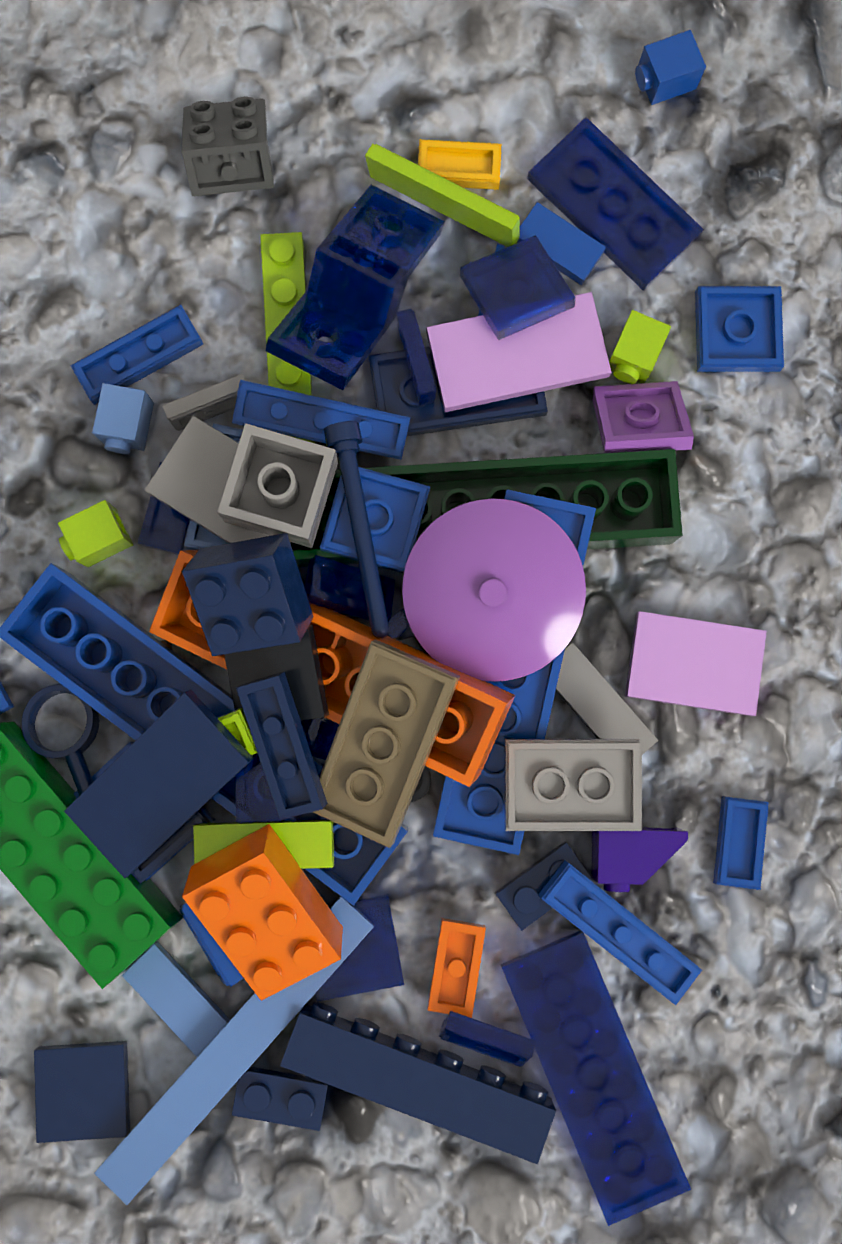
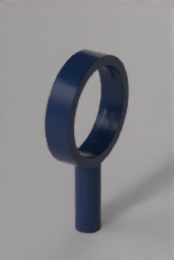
[21,684,100,796]

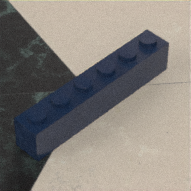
[280,1002,556,1165]

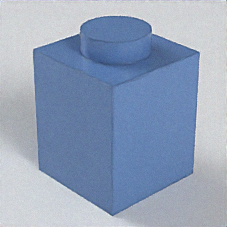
[92,383,154,454]

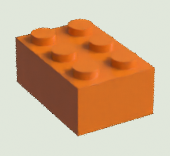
[182,824,343,1001]

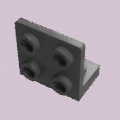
[182,96,274,197]

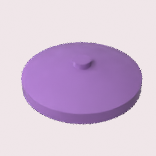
[402,499,586,682]

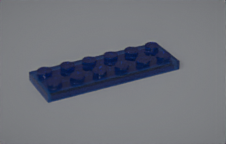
[501,930,691,1226]

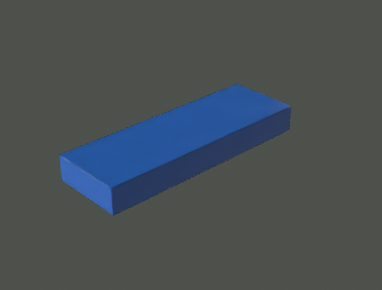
[70,305,204,405]

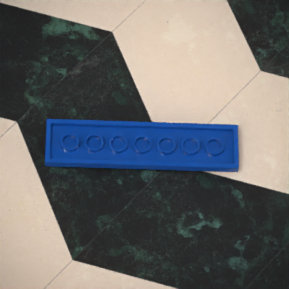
[433,489,596,855]

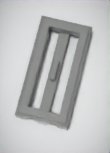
[162,374,246,431]

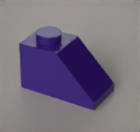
[591,827,688,892]

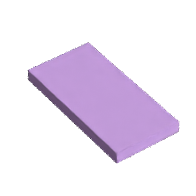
[426,292,612,412]

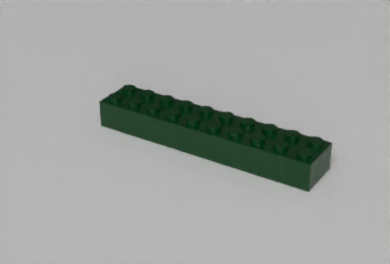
[290,449,683,567]

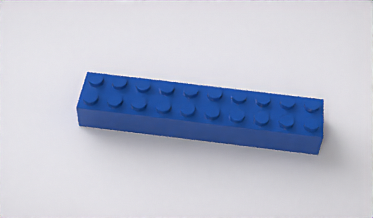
[0,563,408,906]

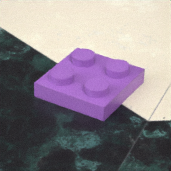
[593,381,694,453]

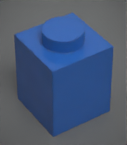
[635,30,706,105]

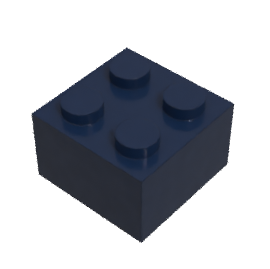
[182,533,314,656]

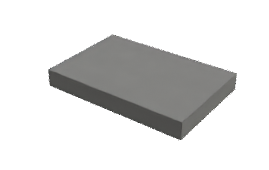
[145,416,269,543]
[505,739,642,831]

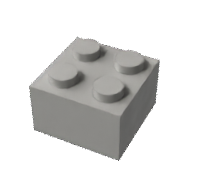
[217,423,338,548]

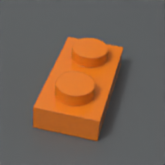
[427,918,486,1018]

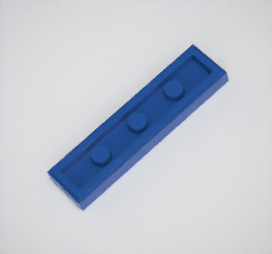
[232,380,410,460]
[538,860,702,1005]

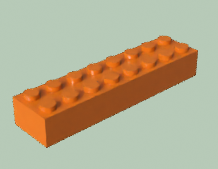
[149,549,515,787]

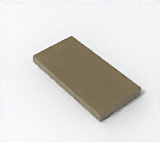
[313,639,460,848]

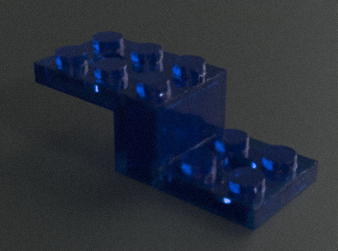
[265,184,445,390]

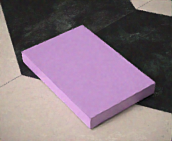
[625,611,767,716]

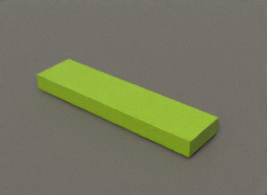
[365,143,520,250]

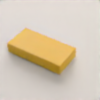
[418,139,502,190]

